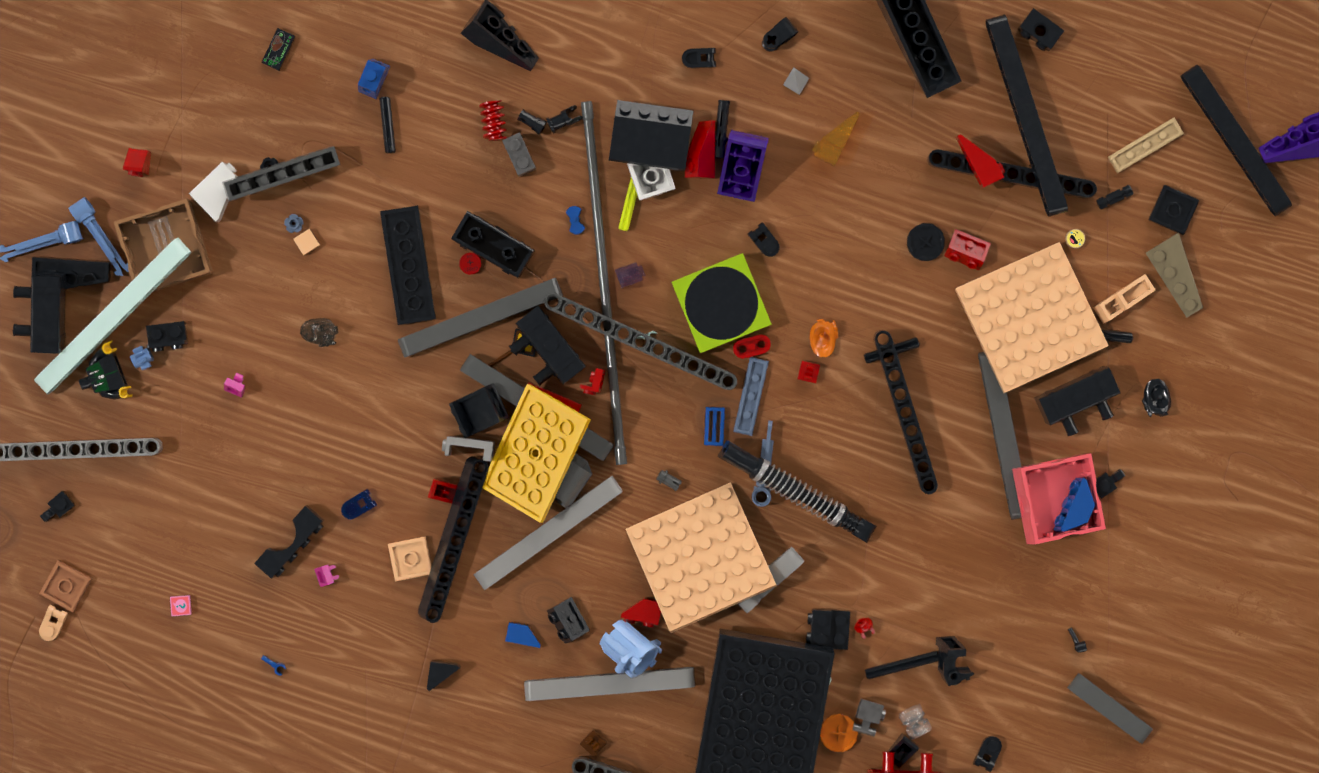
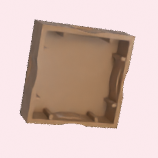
[114,199,213,292]

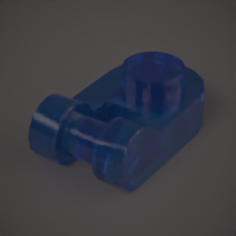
[341,489,377,519]

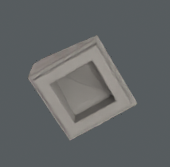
[783,67,809,95]

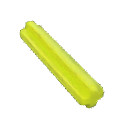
[619,177,637,231]

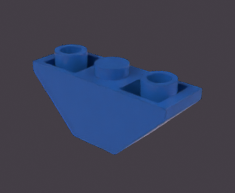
[1053,478,1095,532]

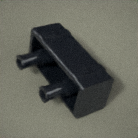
[451,211,535,279]
[13,272,67,354]
[509,306,586,386]
[1034,366,1121,437]

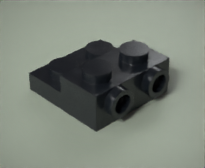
[806,609,850,650]

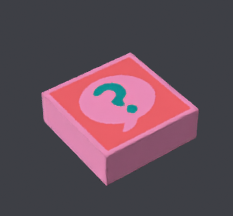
[170,595,192,616]

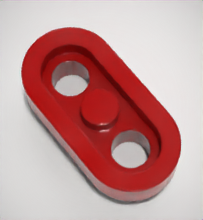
[733,335,771,359]

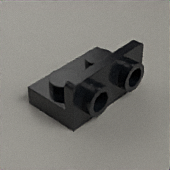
[146,321,188,352]
[547,597,590,644]

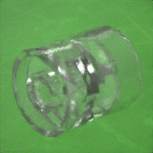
[898,704,932,740]

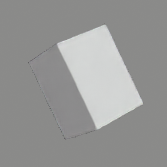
[627,163,676,200]

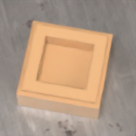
[293,229,320,255]

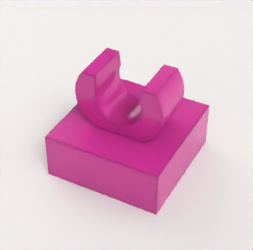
[224,373,245,398]
[314,565,339,587]

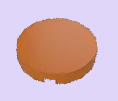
[820,714,858,752]

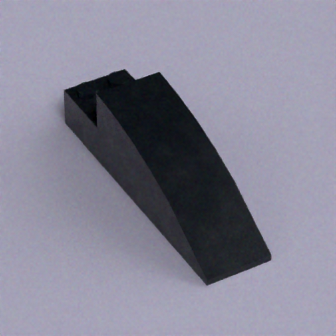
[876,0,962,98]

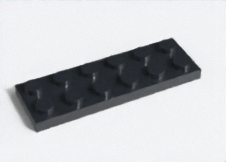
[380,205,436,325]

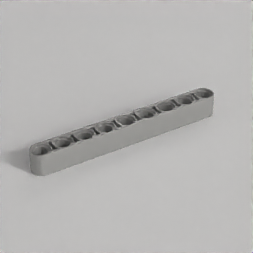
[0,438,163,461]
[474,476,623,590]
[524,667,695,701]

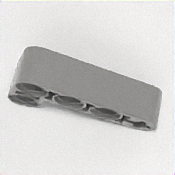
[738,547,804,613]

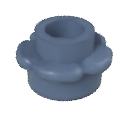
[284,214,303,233]

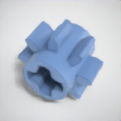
[130,346,154,370]

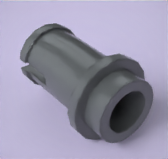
[656,470,682,491]

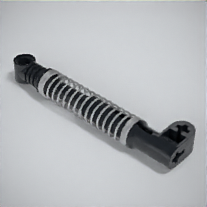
[717,440,877,543]

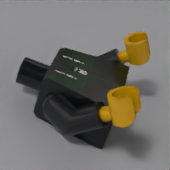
[79,341,133,400]

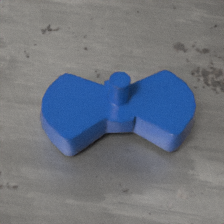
[566,206,585,235]

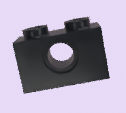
[1018,8,1064,51]

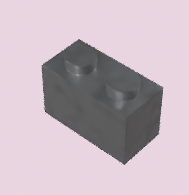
[502,133,536,177]

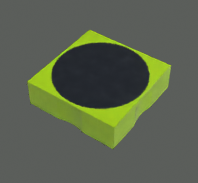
[671,253,772,353]

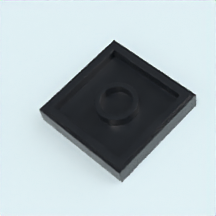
[1148,185,1199,235]

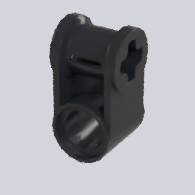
[762,17,799,52]

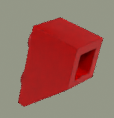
[123,148,151,177]
[621,598,661,628]

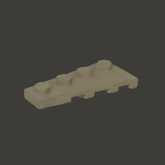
[1146,232,1203,318]

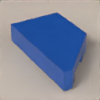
[505,622,541,648]

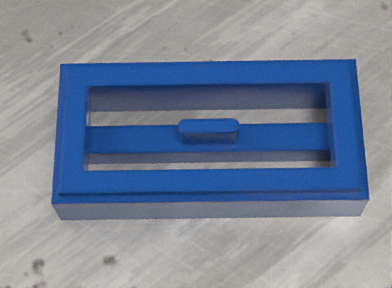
[704,407,725,446]

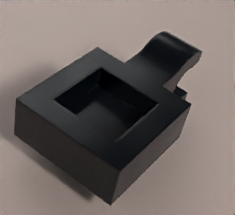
[1096,469,1125,499]
[40,491,75,522]

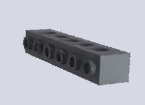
[222,146,340,201]

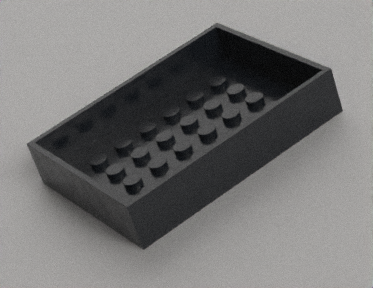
[695,628,835,773]

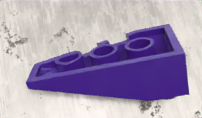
[1258,112,1319,163]

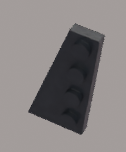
[32,257,110,289]

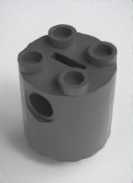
[554,453,592,508]

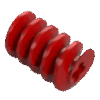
[479,100,508,141]

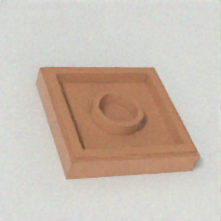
[39,560,92,612]

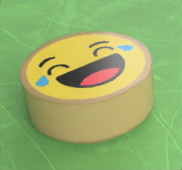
[1065,229,1085,248]

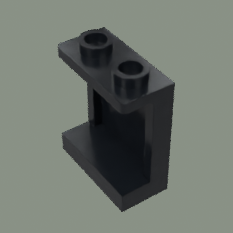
[449,383,509,438]

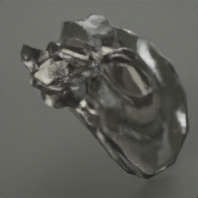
[300,318,338,347]

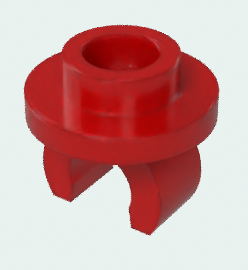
[854,618,875,639]

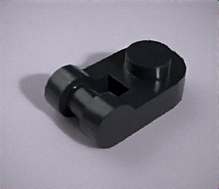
[682,48,717,69]
[747,222,780,257]
[973,736,1002,772]

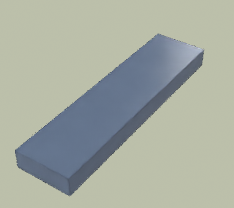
[733,357,769,436]

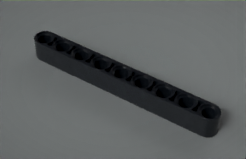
[1180,64,1292,217]
[927,149,1097,199]
[873,330,938,494]
[418,456,488,623]

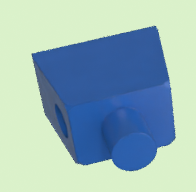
[358,58,390,99]

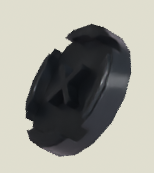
[906,223,945,261]

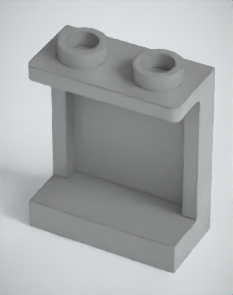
[442,436,495,462]

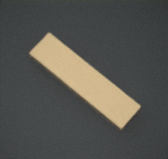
[1108,118,1184,173]

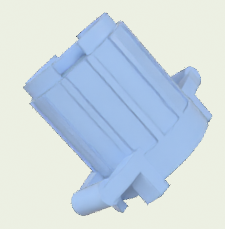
[600,620,662,678]

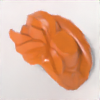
[810,319,839,357]

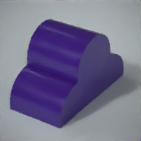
[717,130,769,202]

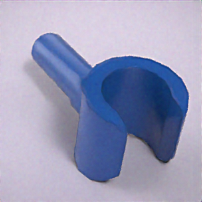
[261,655,286,676]

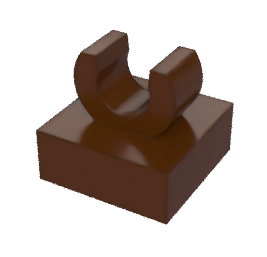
[580,730,607,757]

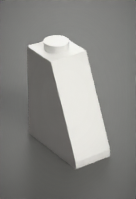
[189,162,238,222]

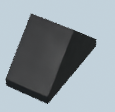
[427,660,461,691]
[888,733,919,768]

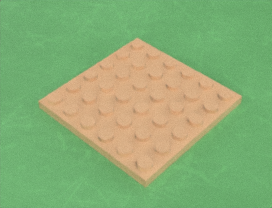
[955,242,1109,393]
[626,482,777,633]

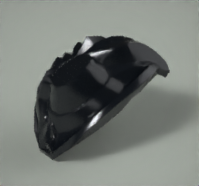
[1142,379,1171,417]

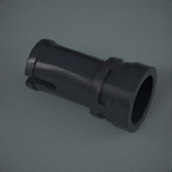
[517,109,547,135]

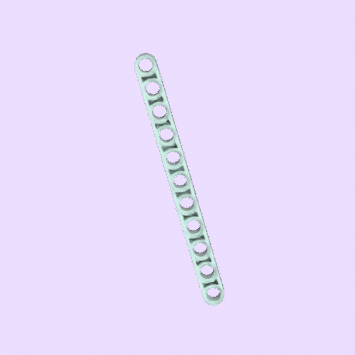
[34,238,191,394]

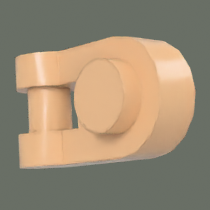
[39,605,68,641]

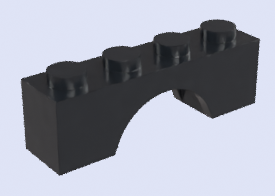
[254,505,324,579]

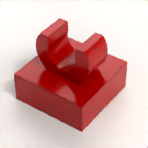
[797,361,820,384]

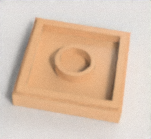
[388,536,432,582]

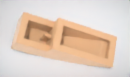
[1093,274,1155,324]

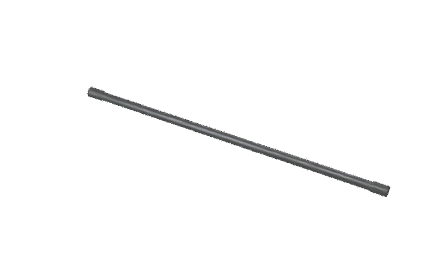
[581,101,627,465]

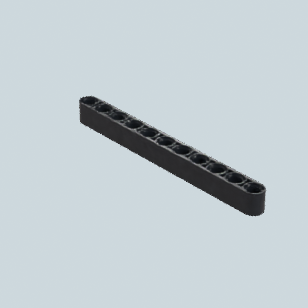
[985,14,1068,217]

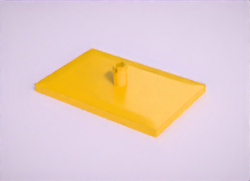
[482,384,591,523]

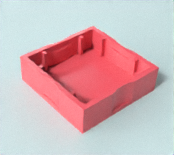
[1012,453,1106,544]

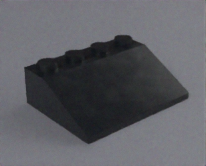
[609,100,693,171]

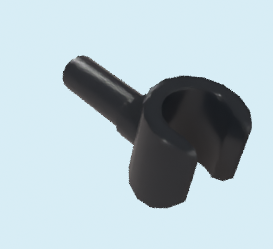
[1068,627,1087,653]

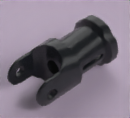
[546,105,583,134]

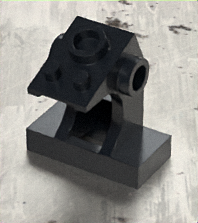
[936,636,974,686]

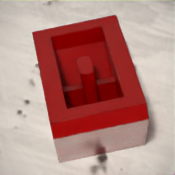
[428,478,458,504]

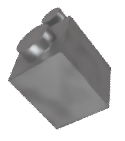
[852,699,886,737]

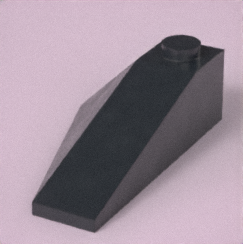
[461,0,539,71]

